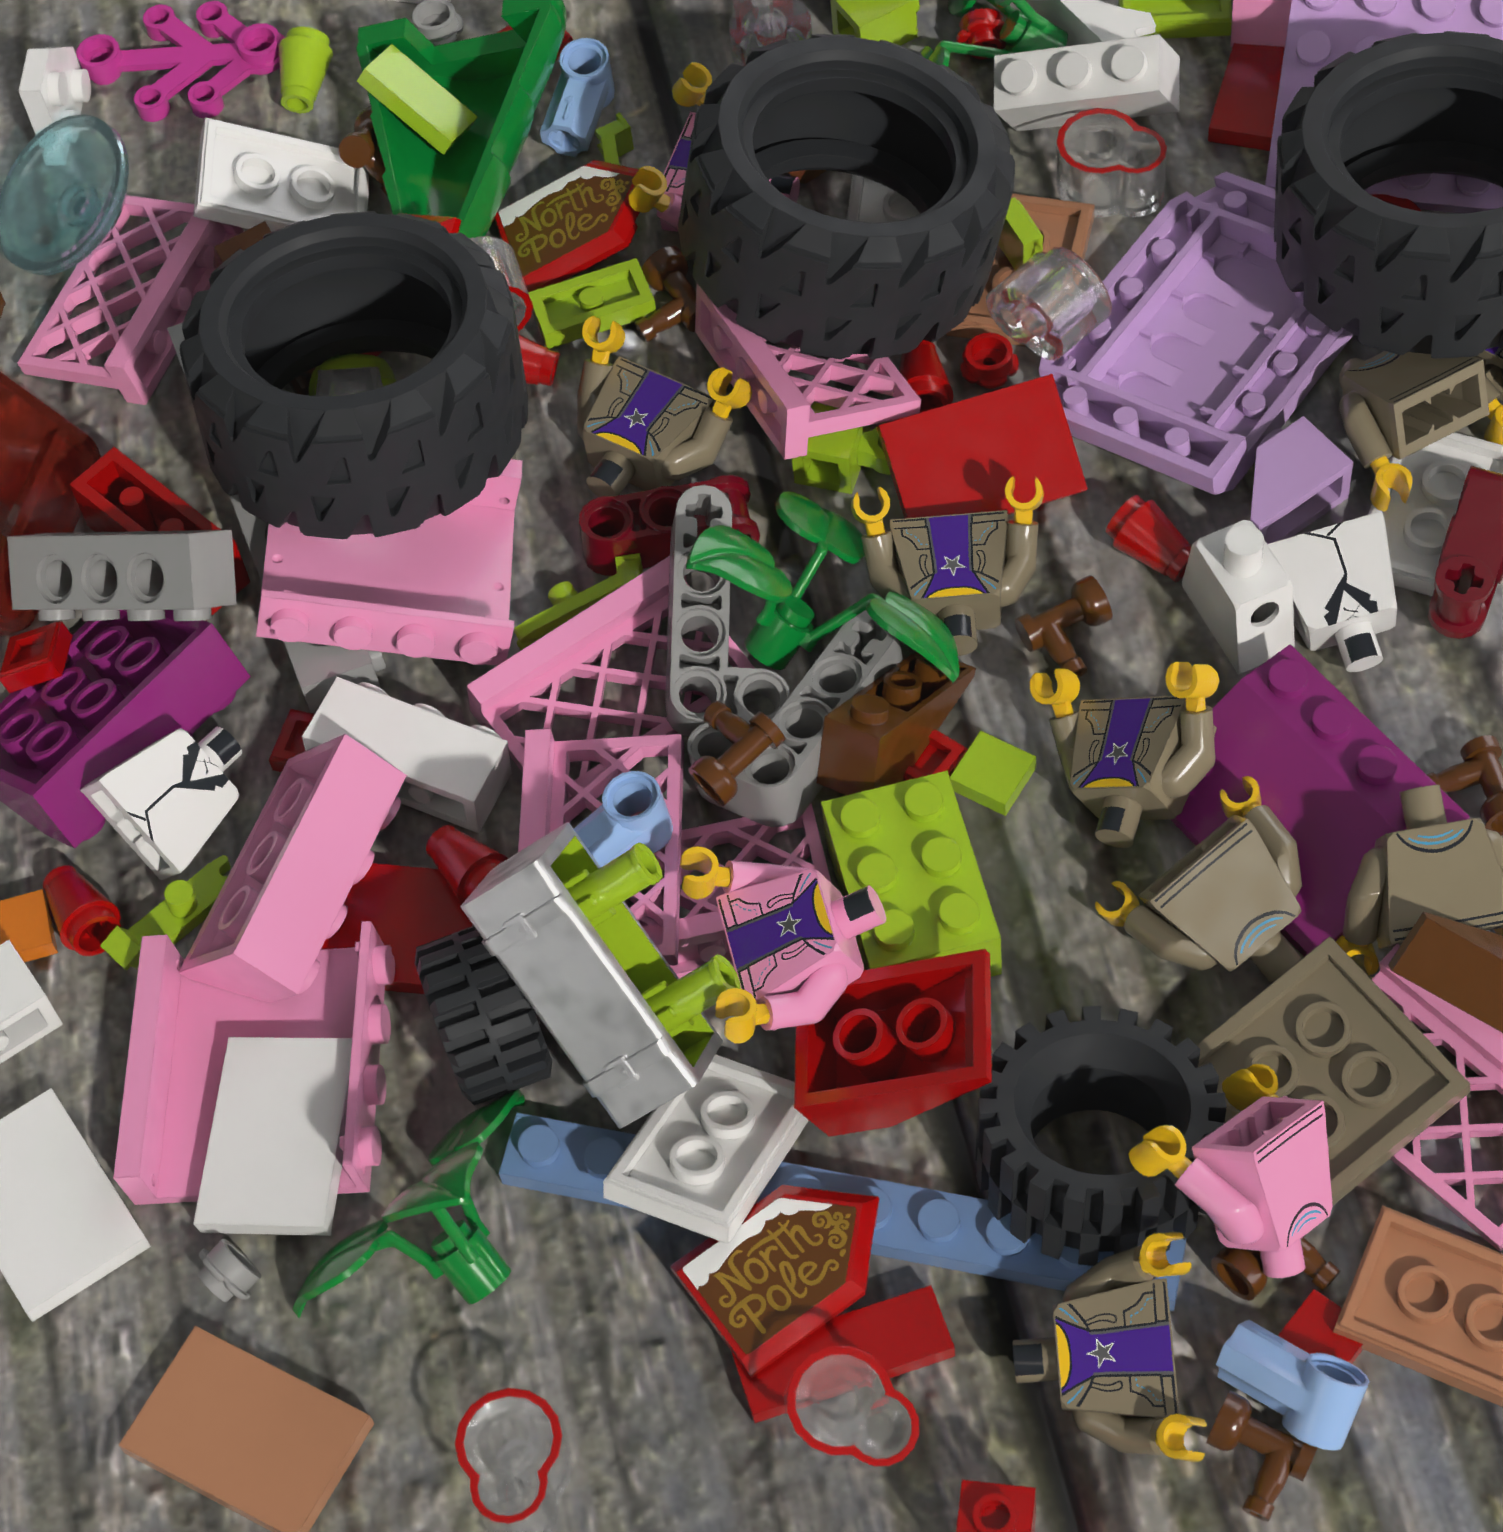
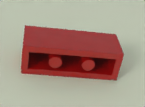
[69,447,251,621]

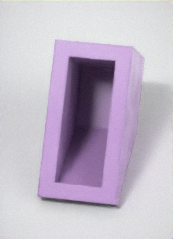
[1250,416,1353,544]

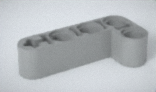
[665,485,790,737]
[687,611,903,827]

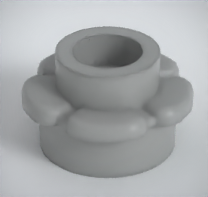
[411,0,464,46]
[198,1239,261,1302]

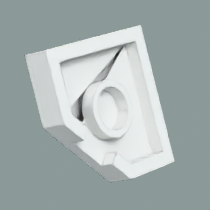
[19,46,91,167]

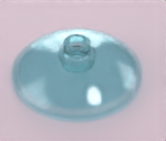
[0,114,129,276]

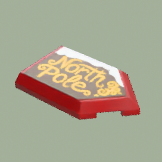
[495,160,640,294]
[670,1185,880,1378]

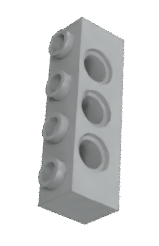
[7,530,237,621]

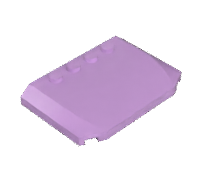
[1039,171,1354,495]

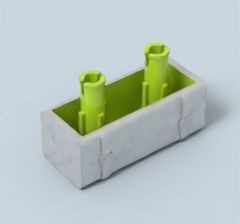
[460,822,741,1129]

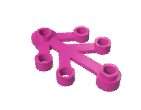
[76,1,285,122]

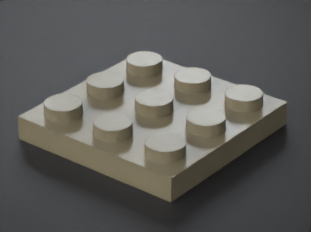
[1197,937,1470,1205]

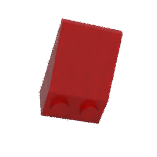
[794,949,992,1137]

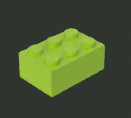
[821,771,1002,977]

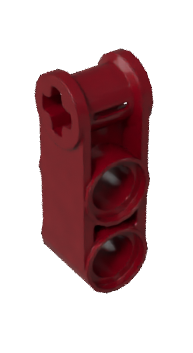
[1428,466,1503,639]
[579,475,760,576]

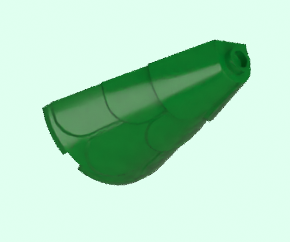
[356,0,567,247]

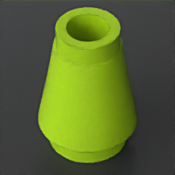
[279,26,333,113]

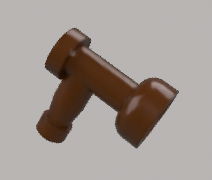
[339,106,388,197]
[635,246,696,343]
[1015,575,1113,678]
[688,701,786,806]
[1426,735,1503,836]
[1211,1233,1341,1301]
[1206,1390,1318,1522]

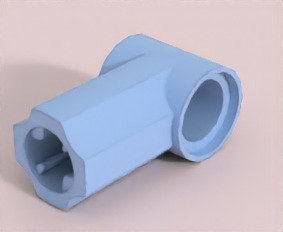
[540,38,615,157]
[574,771,673,867]
[1216,1320,1370,1451]

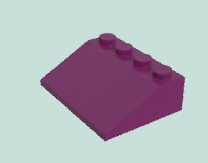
[0,610,251,848]
[1170,644,1470,957]

